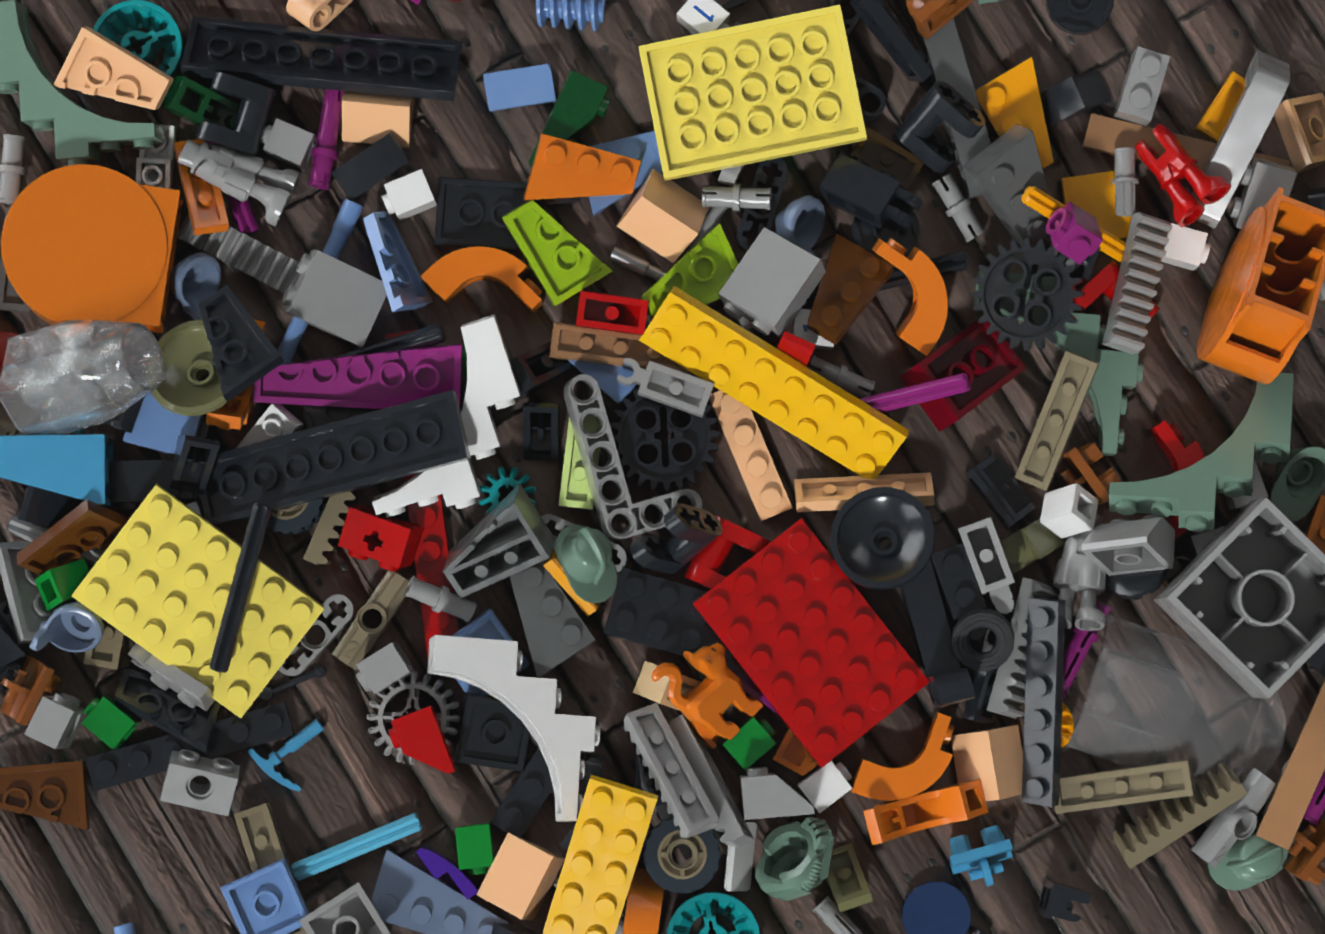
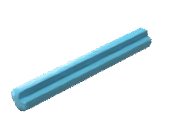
[291,813,422,881]

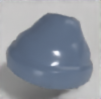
[775,195,825,257]
[169,252,221,320]
[29,601,104,652]

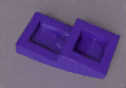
[416,845,480,900]

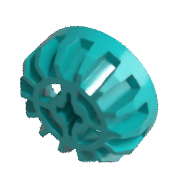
[93,0,185,77]
[667,891,760,934]

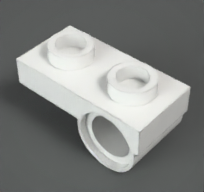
[235,403,304,449]

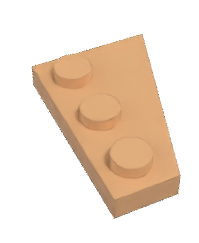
[53,26,174,110]

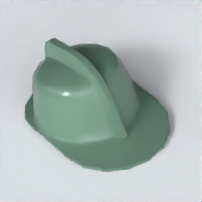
[1270,446,1325,522]
[555,525,617,604]
[1207,823,1288,891]

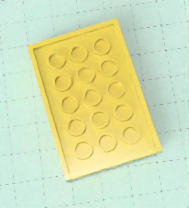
[638,5,867,181]
[71,483,325,718]

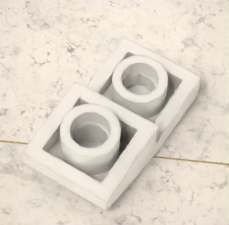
[136,125,177,189]

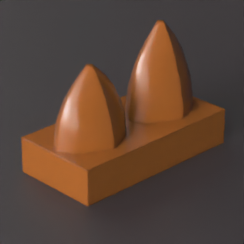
[906,0,974,40]

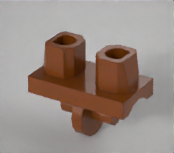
[1061,442,1122,505]
[0,655,61,726]
[1282,818,1325,885]

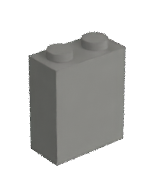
[718,227,826,338]
[282,250,387,347]

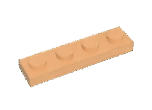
[709,390,792,521]
[794,472,934,512]

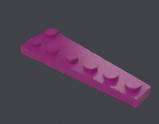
[253,344,463,412]

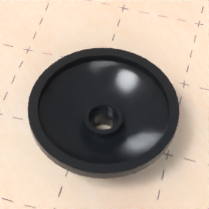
[830,487,935,590]

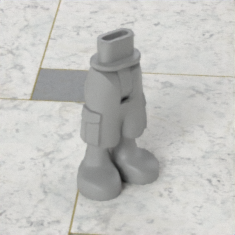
[177,140,300,227]
[1053,514,1106,631]

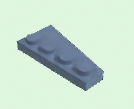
[371,849,509,934]

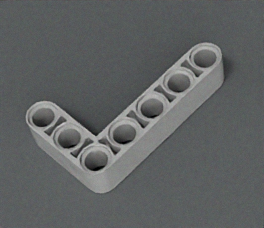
[1191,50,1290,229]
[563,374,702,539]

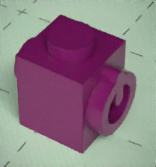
[1046,202,1103,265]

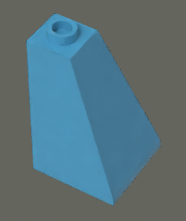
[0,434,114,508]

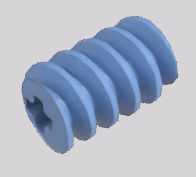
[536,0,606,32]

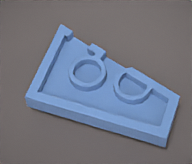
[589,131,663,217]
[363,211,433,312]

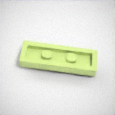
[559,415,600,510]

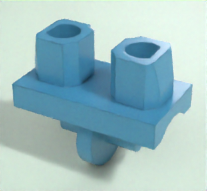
[950,825,1013,887]

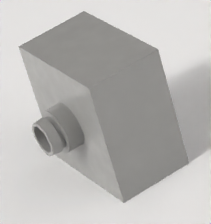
[1153,497,1325,699]

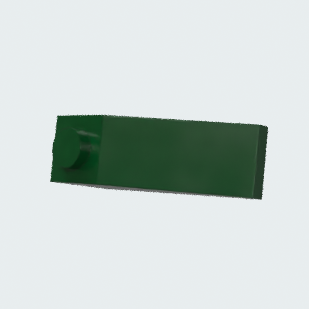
[528,70,612,169]
[160,76,273,152]

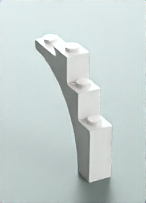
[372,314,521,517]
[427,635,600,822]

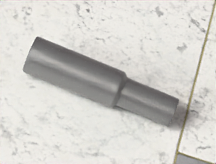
[609,246,666,281]

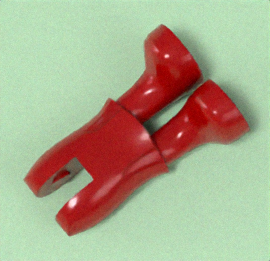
[1135,123,1231,227]

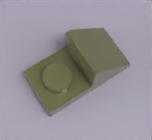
[1000,518,1065,574]
[827,843,873,912]

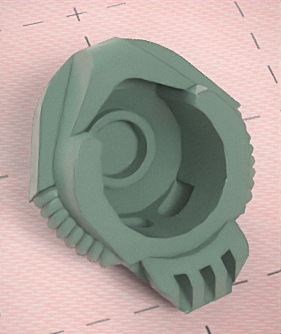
[755,817,834,901]

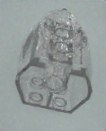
[0,320,166,435]

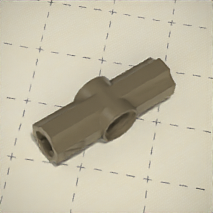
[332,570,409,670]

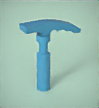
[247,718,325,792]

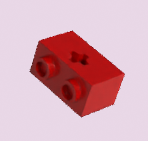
[338,504,423,572]

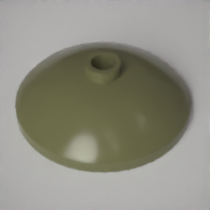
[146,319,229,416]

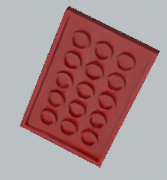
[692,518,929,768]

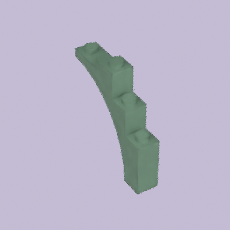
[0,0,165,166]
[974,270,1144,457]
[1109,373,1294,532]

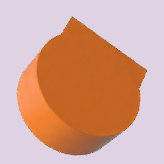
[1,164,183,335]
[1197,187,1325,385]

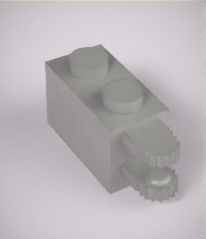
[958,517,1015,615]

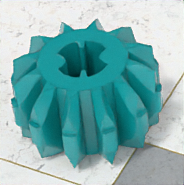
[479,467,537,515]

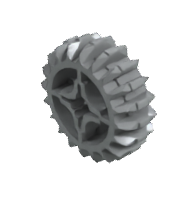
[367,671,461,765]

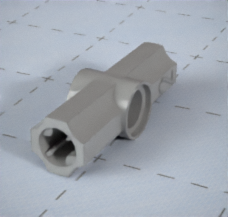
[1190,768,1277,868]

